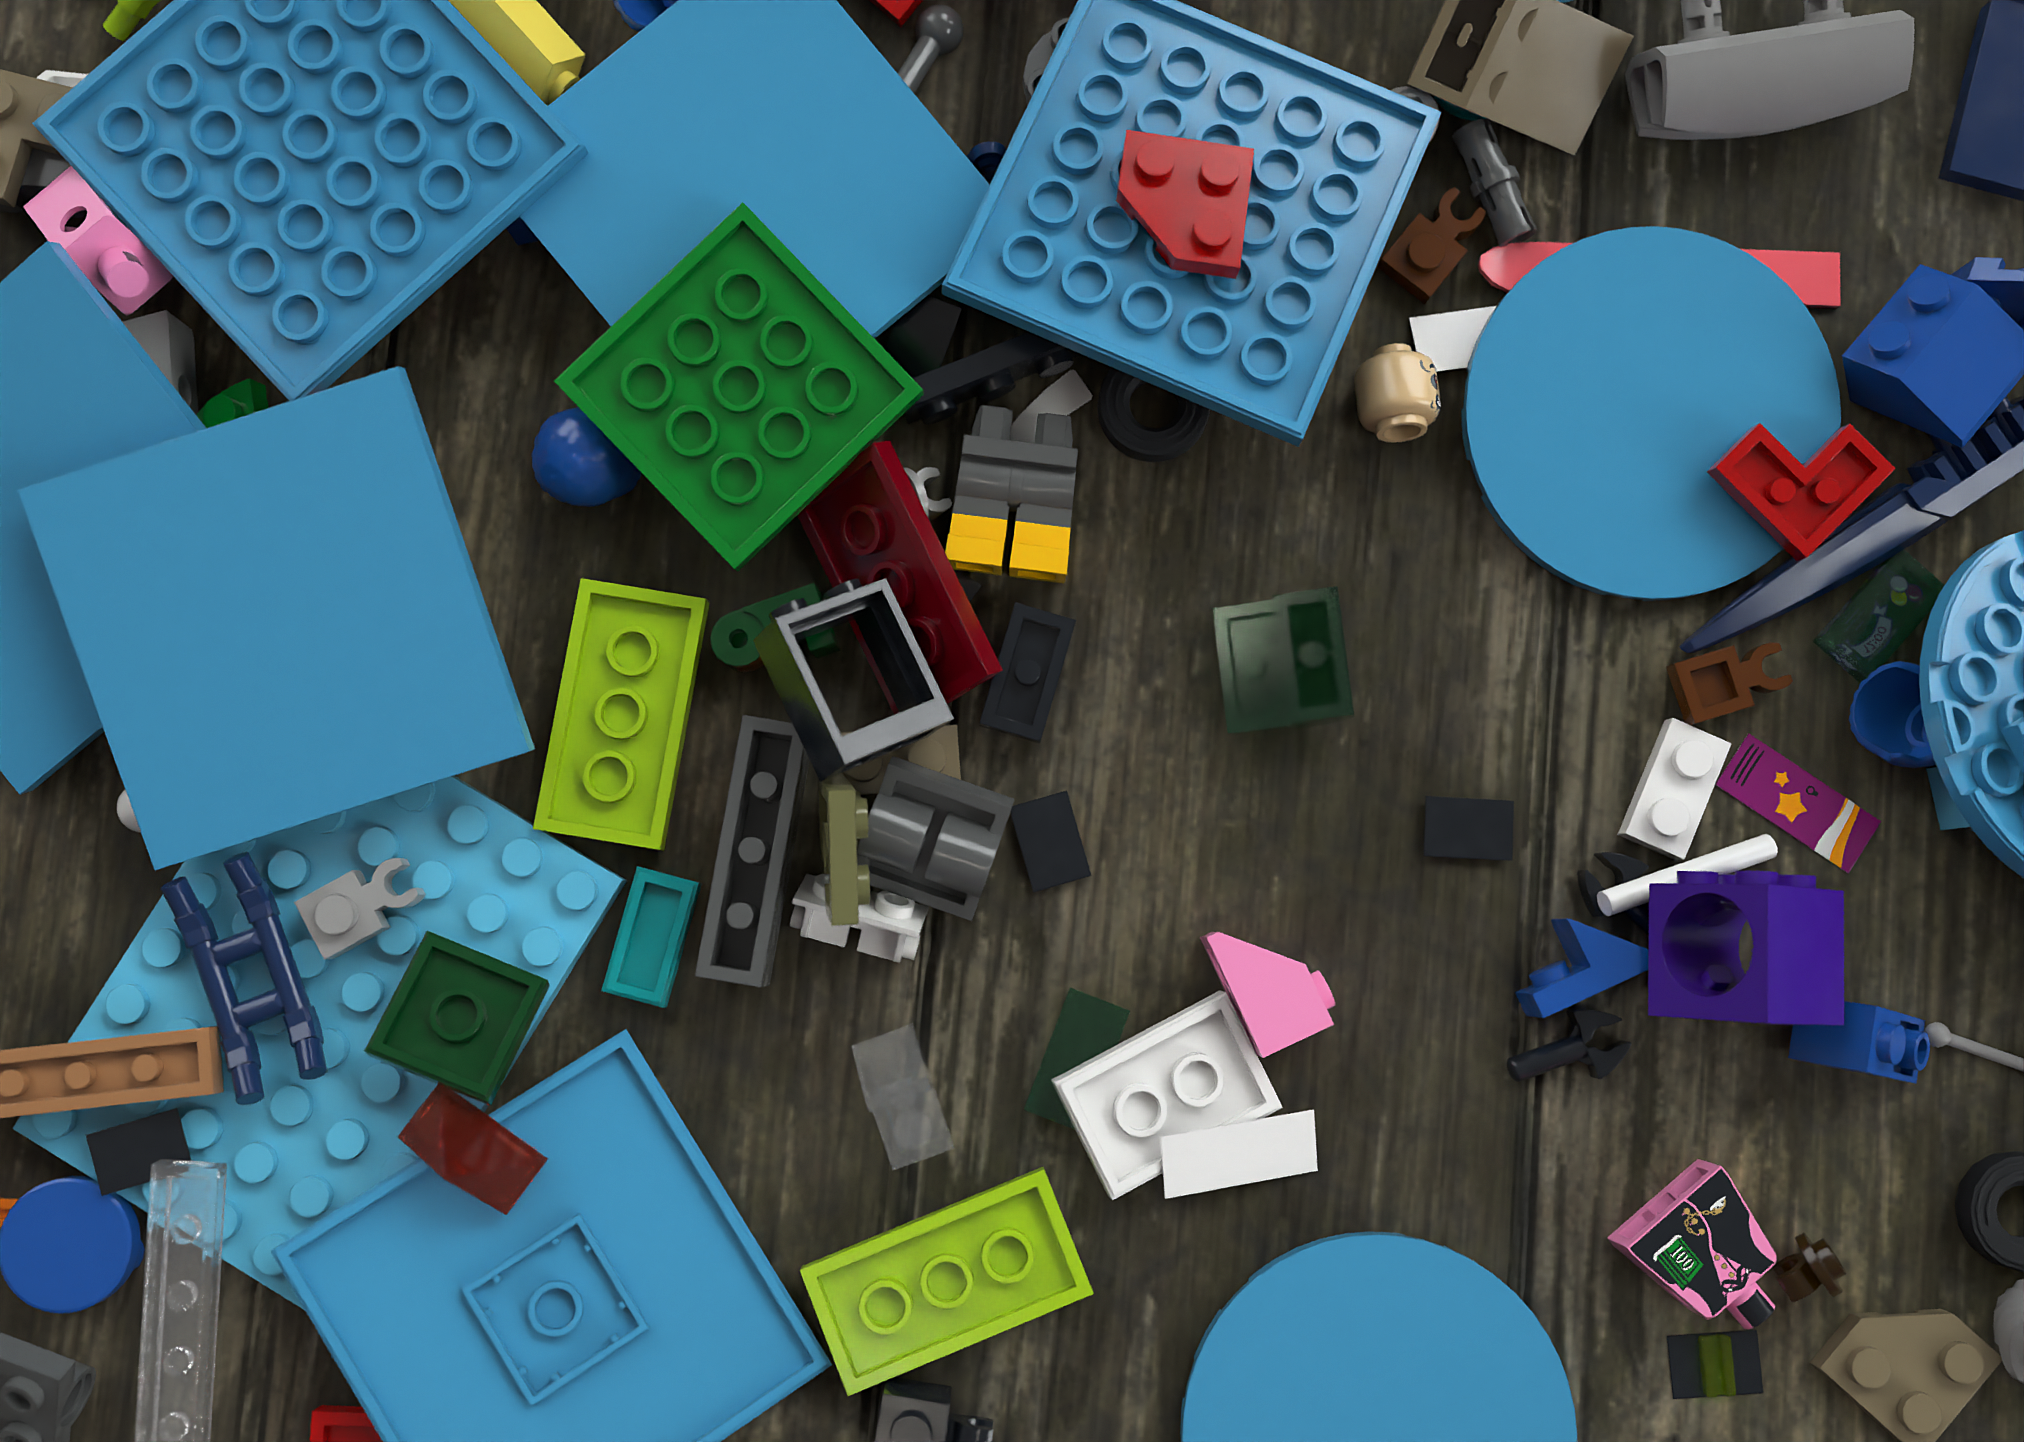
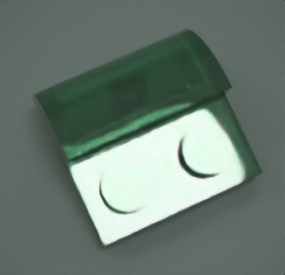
[1212,586,1355,735]

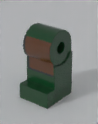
[710,583,840,673]

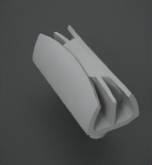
[1625,0,1914,139]

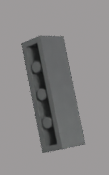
[695,715,810,987]

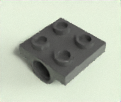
[857,756,1015,921]
[0,1332,96,1442]

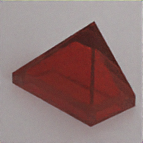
[397,1084,549,1215]

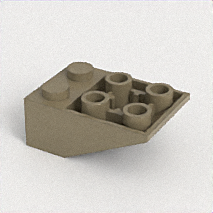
[1407,0,1634,155]

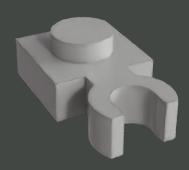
[294,858,426,960]

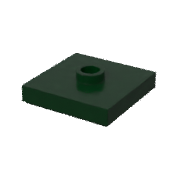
[364,931,550,1106]

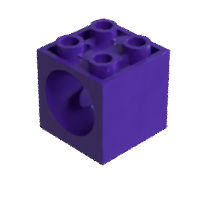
[1648,871,1844,1025]

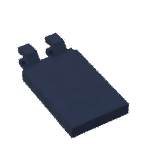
[1938,0,2024,202]

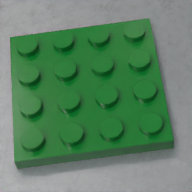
[554,202,924,572]

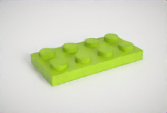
[533,578,710,851]
[800,1167,1094,1396]

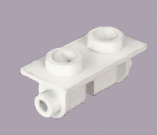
[790,874,929,963]

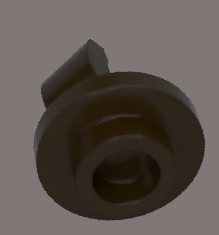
[1773,1233,1847,1302]

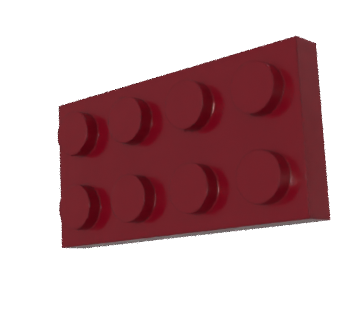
[797,441,1003,715]

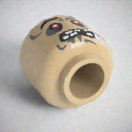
[1354,343,1441,442]

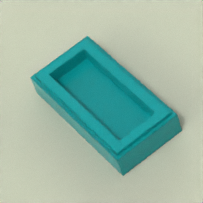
[601,866,702,1008]

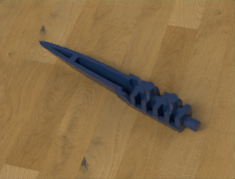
[1679,396,2024,653]

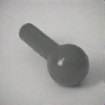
[897,4,964,93]

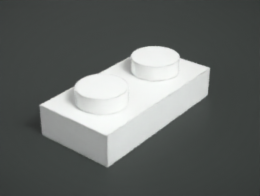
[1618,718,1732,860]

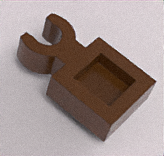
[1377,187,1486,304]
[1666,642,1793,725]

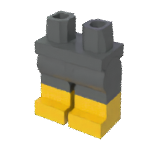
[945,405,1078,583]

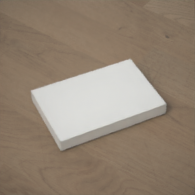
[1051,990,1283,1200]

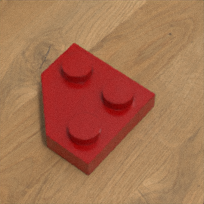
[1116,130,1254,279]

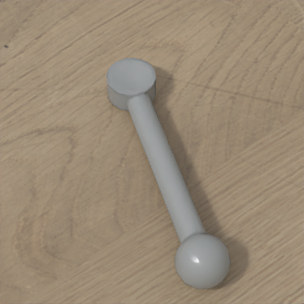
[1924,1022,2024,1072]

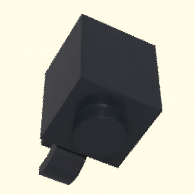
[875,1377,994,1442]

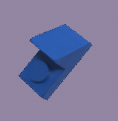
[1515,918,1649,1018]

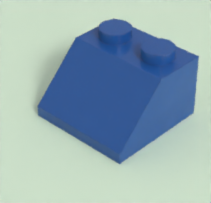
[1842,264,2024,448]

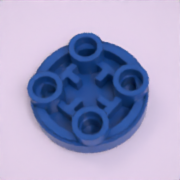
[0,1176,145,1313]

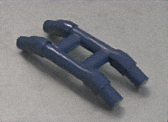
[160,852,327,1105]

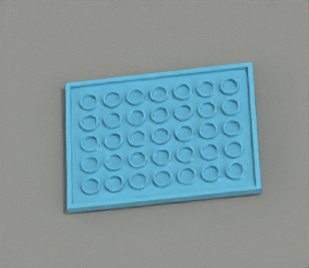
[12,776,627,1310]

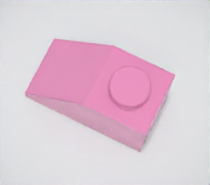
[1200,932,1335,1058]

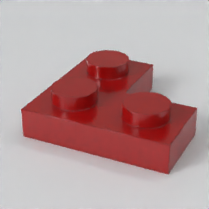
[1707,423,1896,561]

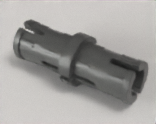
[1452,118,1538,247]

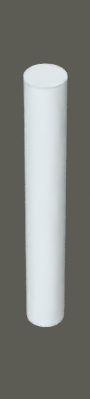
[1597,834,1777,916]

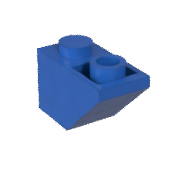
[1788,1001,1930,1084]

